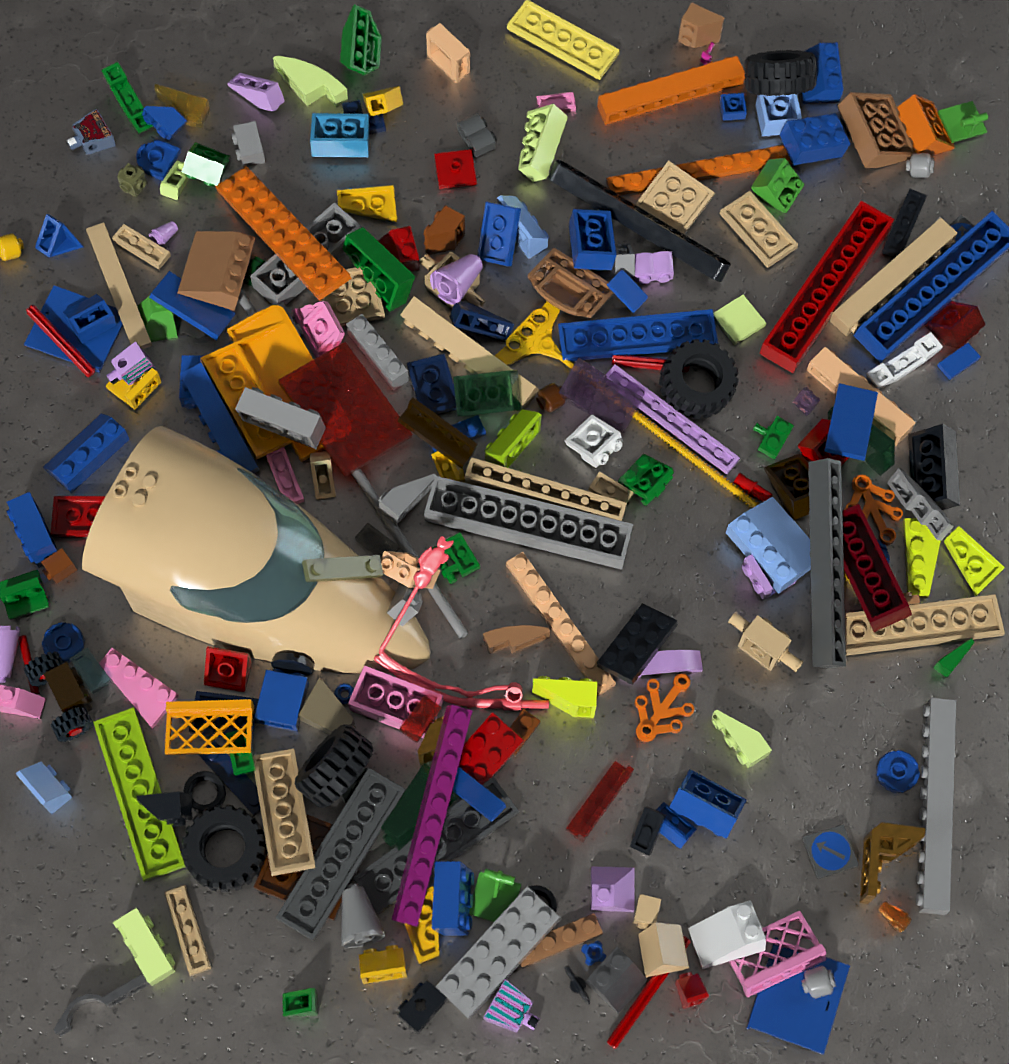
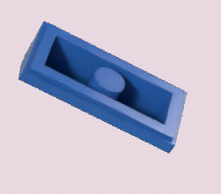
[607,270,648,313]
[656,802,697,849]

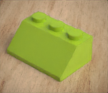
[484,409,542,468]

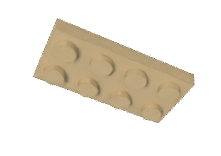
[720,191,798,268]

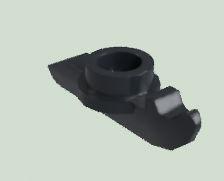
[564,965,590,1004]

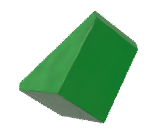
[283,988,318,1017]

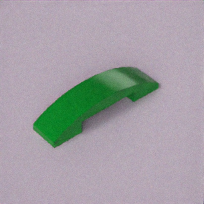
[101,62,154,134]

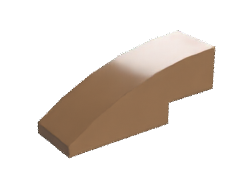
[483,625,550,654]

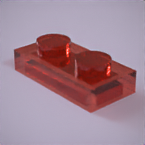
[399,695,442,743]

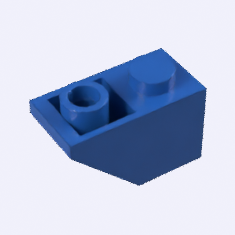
[142,106,187,141]

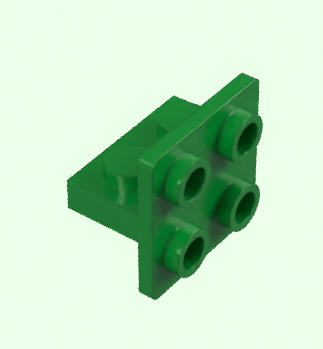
[0,570,49,620]

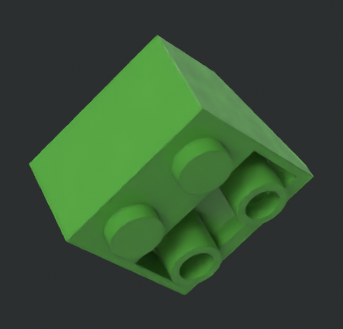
[751,158,805,213]

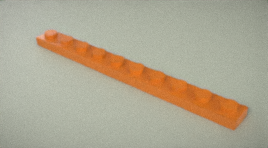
[606,145,792,196]

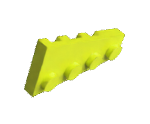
[903,518,941,598]

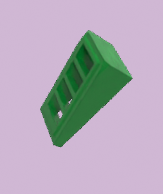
[934,639,975,677]

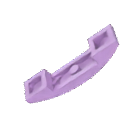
[620,650,703,680]

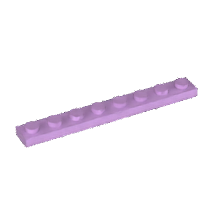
[602,364,740,475]

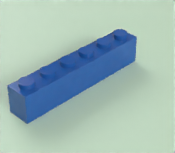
[179,363,260,474]

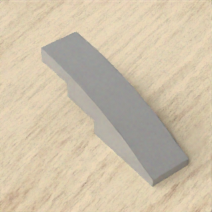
[887,468,954,541]

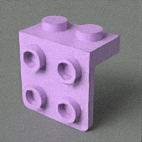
[742,554,797,600]

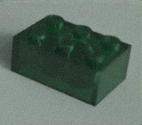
[453,370,521,417]

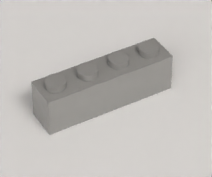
[346,314,409,391]

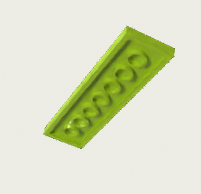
[93,707,186,882]

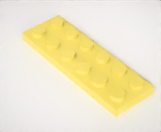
[507,0,620,80]

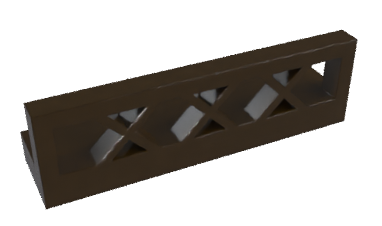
[398,397,478,468]

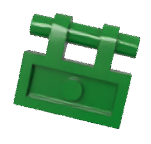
[432,532,480,584]

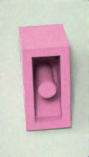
[0,685,46,719]

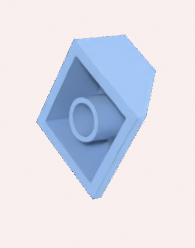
[16,762,72,814]

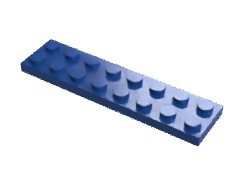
[558,309,718,361]

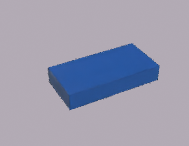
[937,343,981,380]

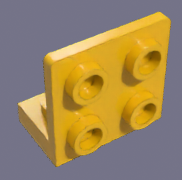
[106,368,162,410]

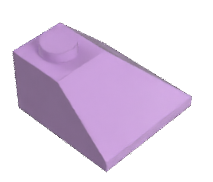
[591,867,635,912]

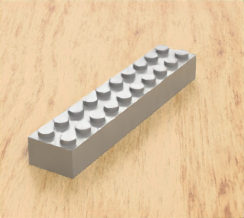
[424,476,633,570]

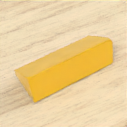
[431,451,465,483]

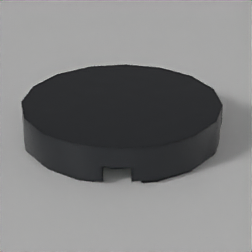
[271,652,314,676]

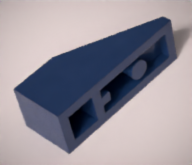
[449,301,515,341]

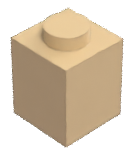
[633,894,661,930]

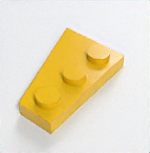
[337,185,397,222]
[404,886,440,964]

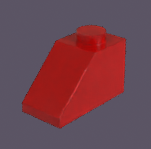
[675,972,709,1009]

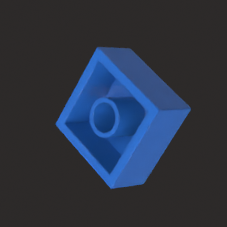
[720,93,747,121]

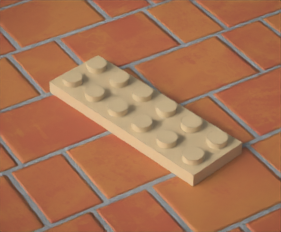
[253,749,315,876]

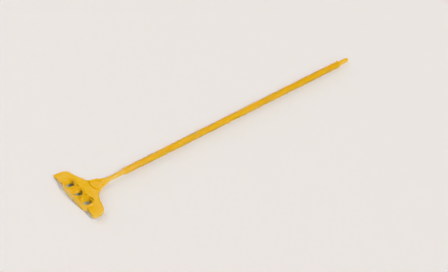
[495,301,850,584]

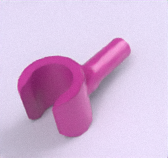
[700,42,714,65]

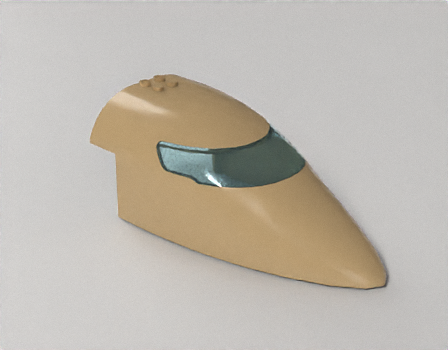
[82,426,430,674]

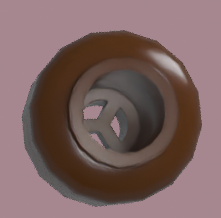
[536,383,567,412]

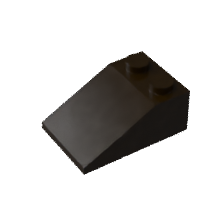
[764,453,810,520]

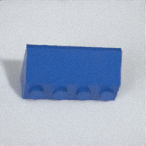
[43,413,130,493]

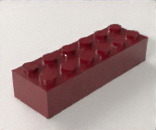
[842,504,912,632]

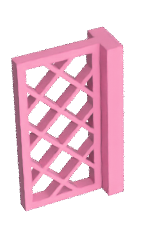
[729,911,826,998]

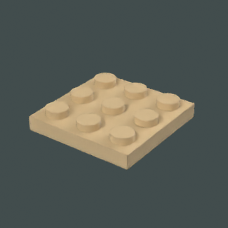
[635,160,715,234]
[321,267,385,327]

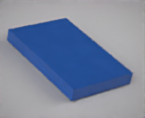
[477,202,521,267]

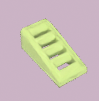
[160,160,189,200]

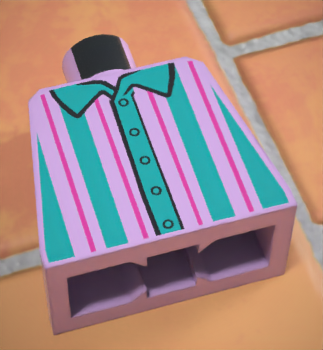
[106,342,157,385]
[484,979,540,1032]

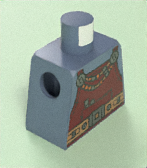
[66,109,116,155]

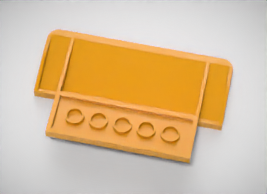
[200,305,352,462]

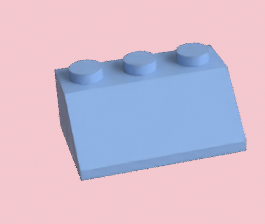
[497,195,549,259]

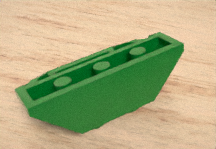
[340,4,381,75]

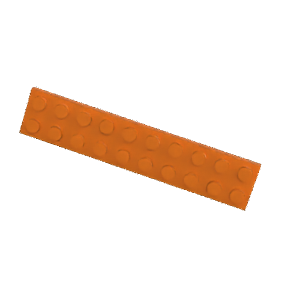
[215,166,352,301]

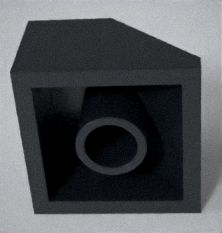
[136,791,193,826]

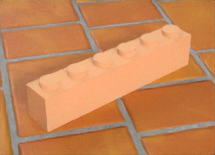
[807,347,916,446]

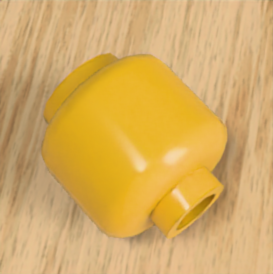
[0,233,24,261]

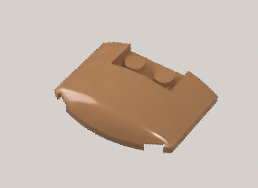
[527,248,614,318]

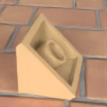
[638,922,689,978]

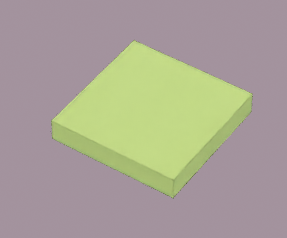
[713,295,766,346]

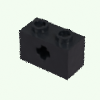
[397,980,448,1034]

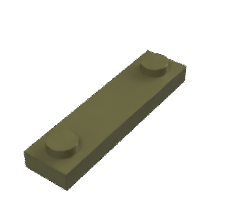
[302,555,384,582]

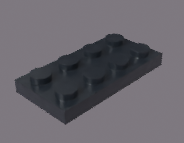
[597,603,678,685]

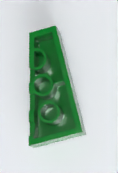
[342,227,415,312]

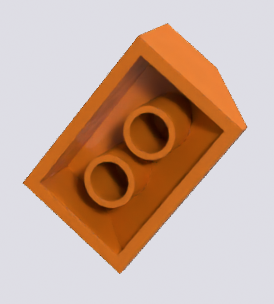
[897,94,955,156]

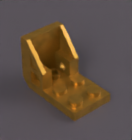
[860,822,925,904]

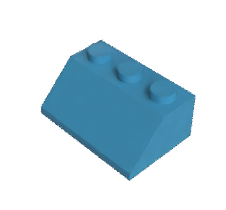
[310,113,369,157]

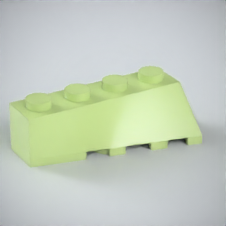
[518,104,568,182]

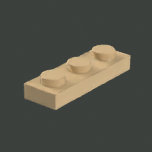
[112,224,171,270]

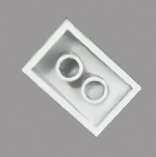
[688,900,766,969]

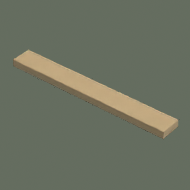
[86,223,152,349]

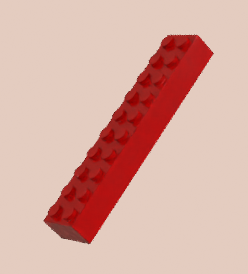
[760,201,894,373]

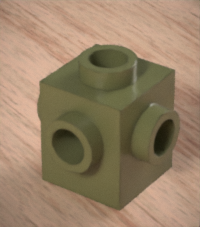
[117,163,148,197]

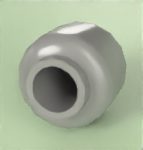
[906,153,934,178]
[801,966,836,998]

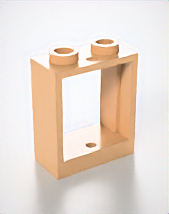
[426,23,470,83]
[381,551,441,589]

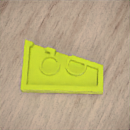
[944,526,1005,596]

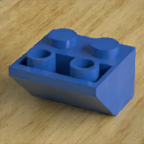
[62,294,117,344]

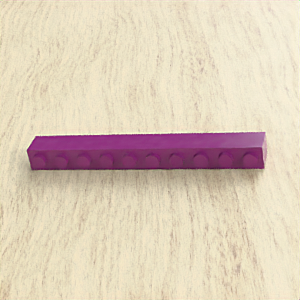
[391,705,473,927]

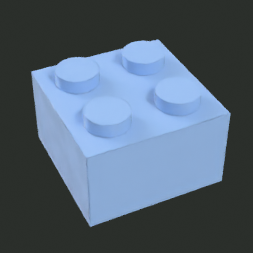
[755,94,802,137]

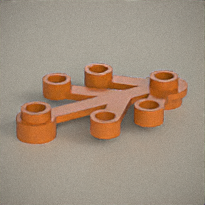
[845,475,903,546]
[635,674,694,742]

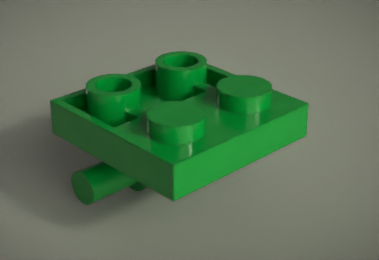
[617,453,674,506]

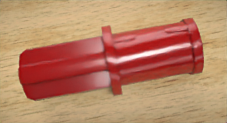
[733,472,773,502]

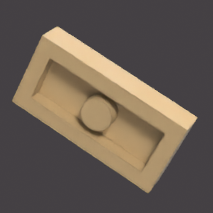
[588,472,634,503]

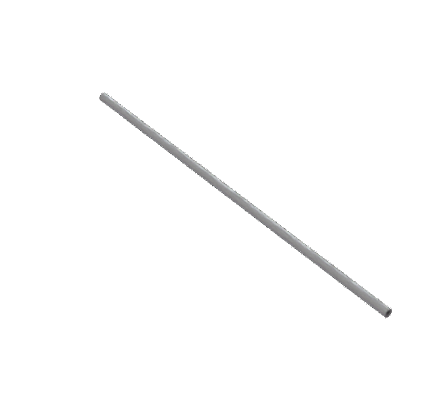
[238,288,468,639]

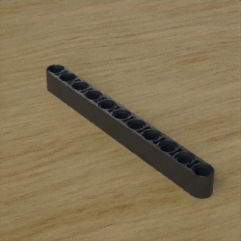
[548,160,731,282]

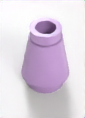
[149,221,178,246]

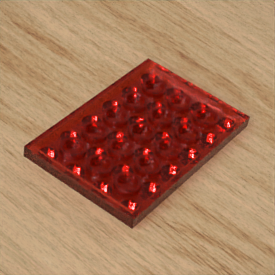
[278,342,413,477]

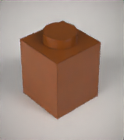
[41,548,77,584]

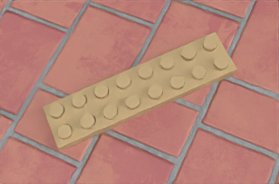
[845,594,1005,656]

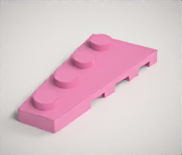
[99,648,179,729]

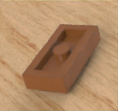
[510,709,541,756]

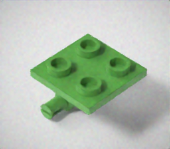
[938,101,988,143]
[469,868,522,922]

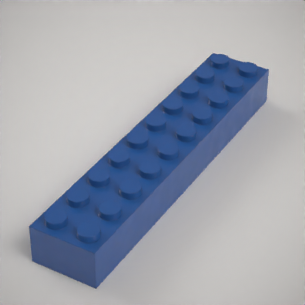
[853,211,1009,363]

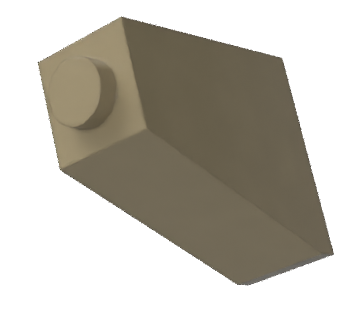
[299,679,356,735]

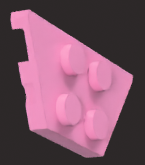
[292,301,345,371]

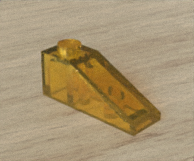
[154,84,210,128]

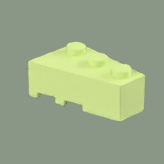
[113,908,176,986]

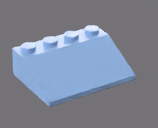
[726,497,811,594]

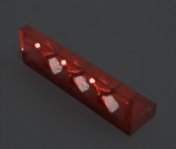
[566,761,634,843]

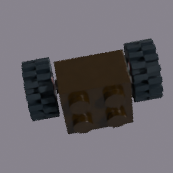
[24,652,94,742]

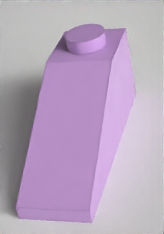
[227,73,285,112]

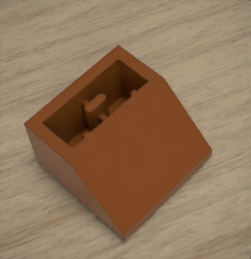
[423,205,465,255]

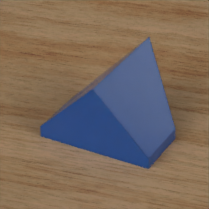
[35,214,83,258]

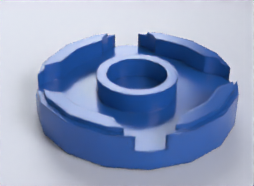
[42,622,85,663]
[876,750,920,793]

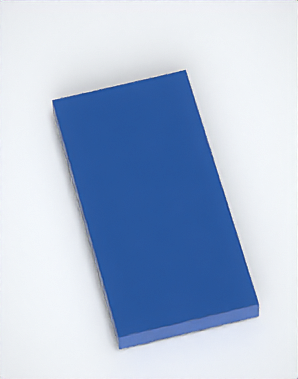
[149,271,236,340]
[824,383,878,461]

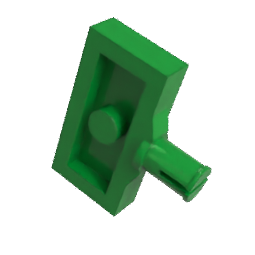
[753,416,794,460]

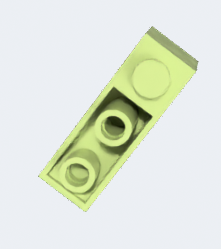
[712,710,772,769]

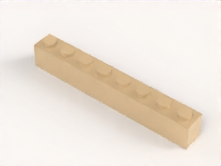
[830,218,958,337]
[401,296,540,409]
[465,457,627,521]

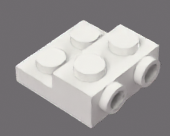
[565,415,623,468]

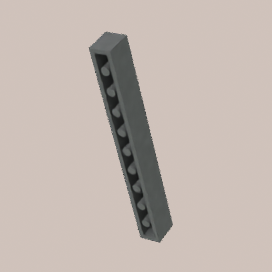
[808,458,846,668]

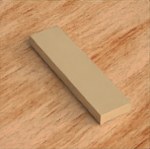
[164,885,212,976]

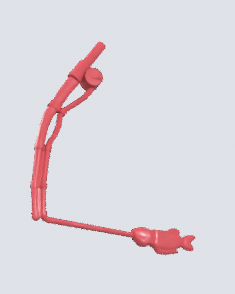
[374,536,549,711]

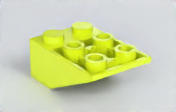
[532,676,597,718]

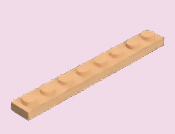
[506,552,616,696]

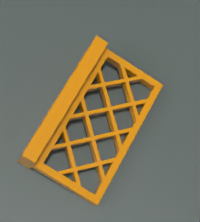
[165,699,254,755]

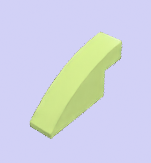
[273,56,348,107]

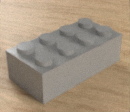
[235,387,326,449]

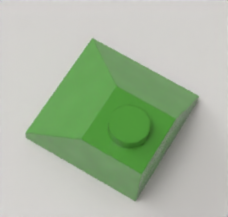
[137,296,178,342]

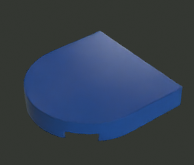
[136,140,181,181]

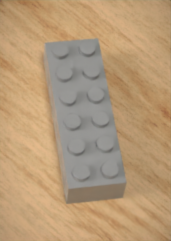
[250,203,362,305]
[436,887,562,1018]

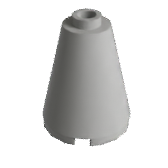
[341,883,385,948]

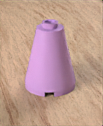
[430,254,483,305]
[0,626,20,683]

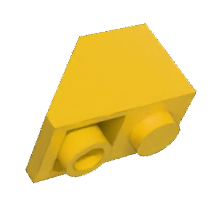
[363,86,403,116]

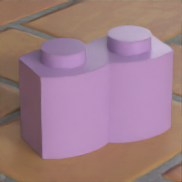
[634,251,674,284]

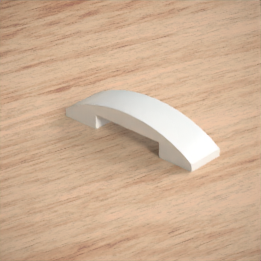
[866,332,943,389]

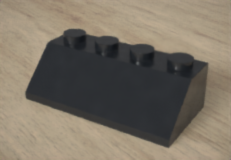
[908,424,960,510]

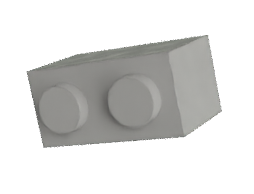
[231,121,265,167]

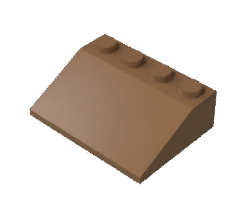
[837,92,916,168]
[177,231,256,311]

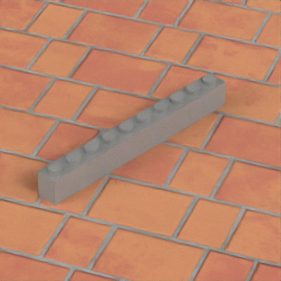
[916,698,956,915]

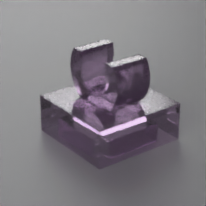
[793,387,821,416]

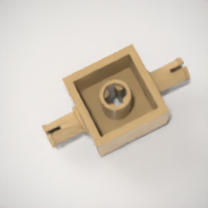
[420,251,485,309]
[728,612,804,673]

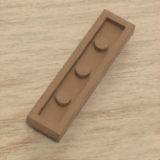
[520,913,603,968]

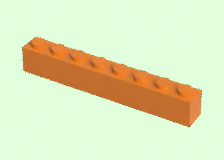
[597,56,745,125]

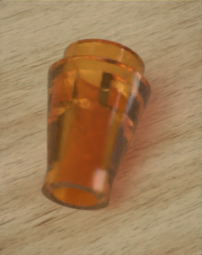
[878,901,912,933]

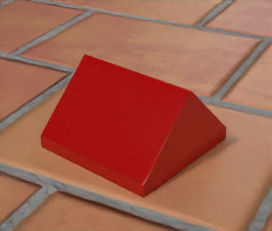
[204,646,252,692]

